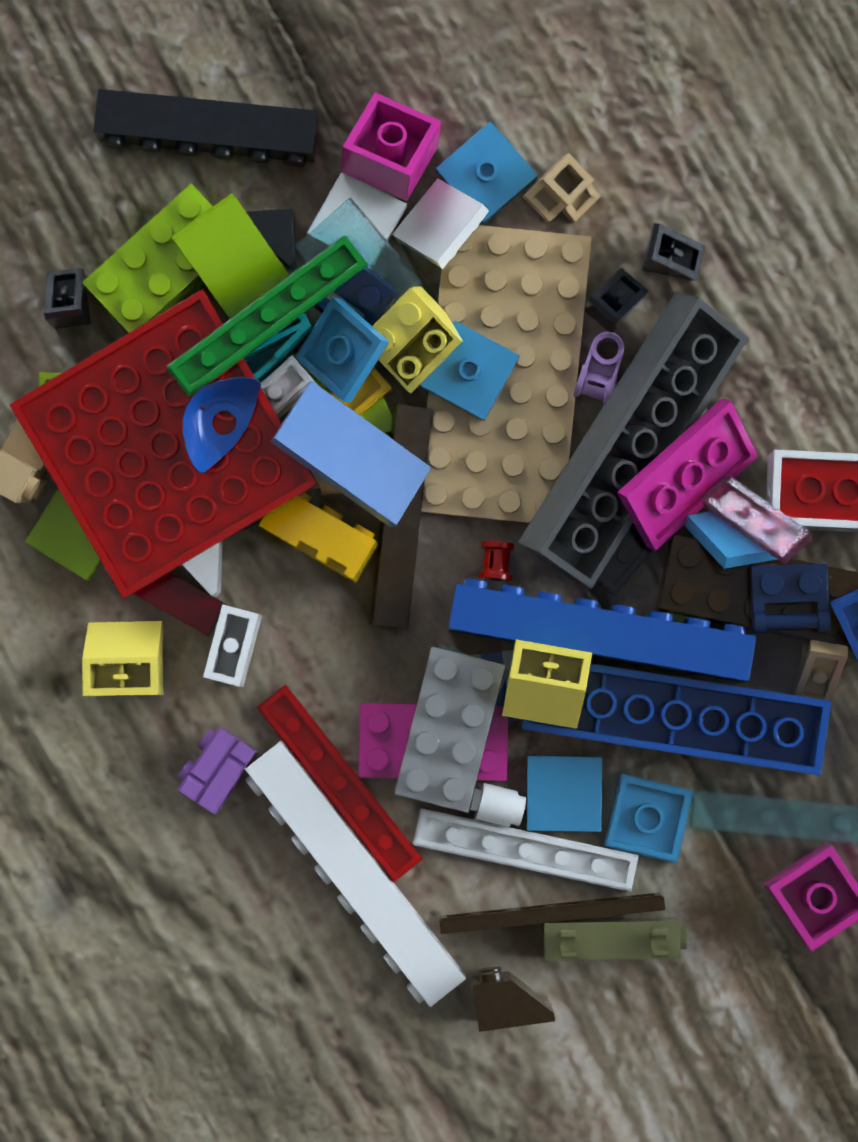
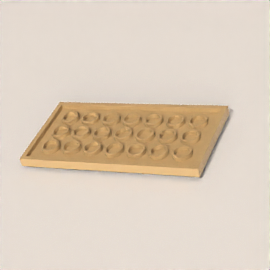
[421,225,592,524]

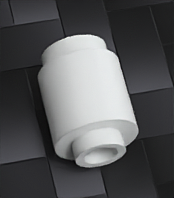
[469,783,526,827]

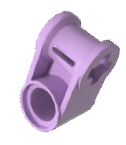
[573,332,624,405]

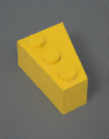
[259,493,378,584]

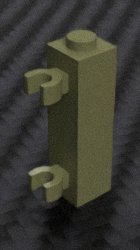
[542,917,687,961]

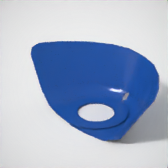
[183,378,261,473]

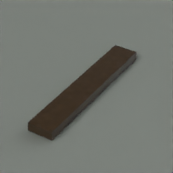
[369,404,433,628]
[439,892,666,934]

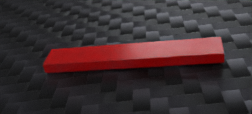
[256,684,423,882]

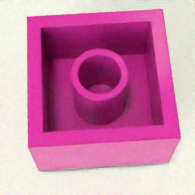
[341,93,441,201]
[763,843,858,951]

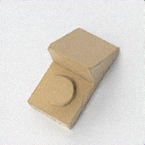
[793,640,848,701]

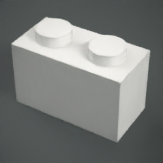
[203,604,262,687]

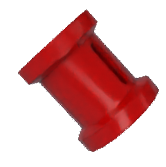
[479,541,515,581]

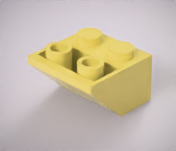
[373,286,463,393]
[82,621,164,697]
[502,640,592,729]

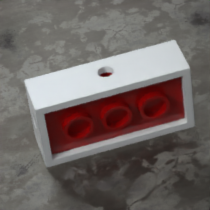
[765,450,858,533]

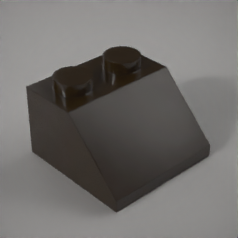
[472,966,555,1032]

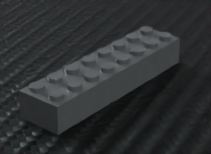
[518,293,749,589]

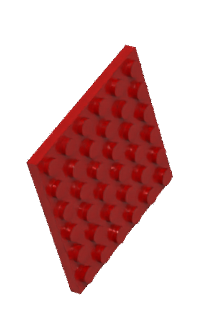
[9,289,318,599]

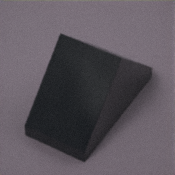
[246,209,298,272]
[642,223,705,281]
[44,268,91,329]
[584,268,649,332]

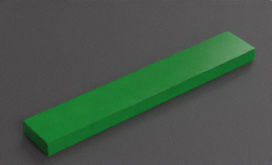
[166,235,368,399]

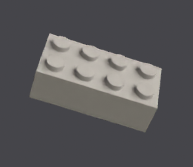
[394,647,505,813]

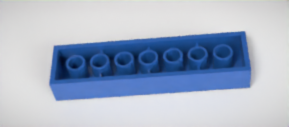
[449,578,756,682]
[520,664,831,776]

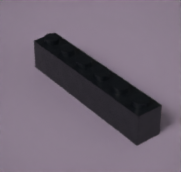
[93,89,319,167]

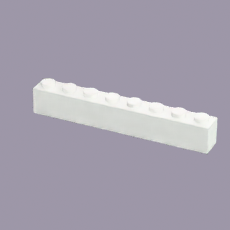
[245,741,466,1007]

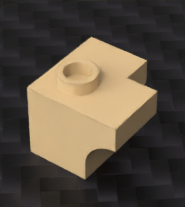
[522,153,601,223]

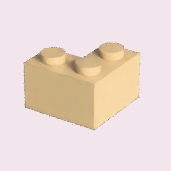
[0,419,48,504]

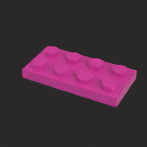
[617,398,758,551]
[359,703,508,781]

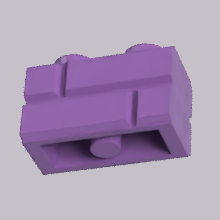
[177,727,259,814]

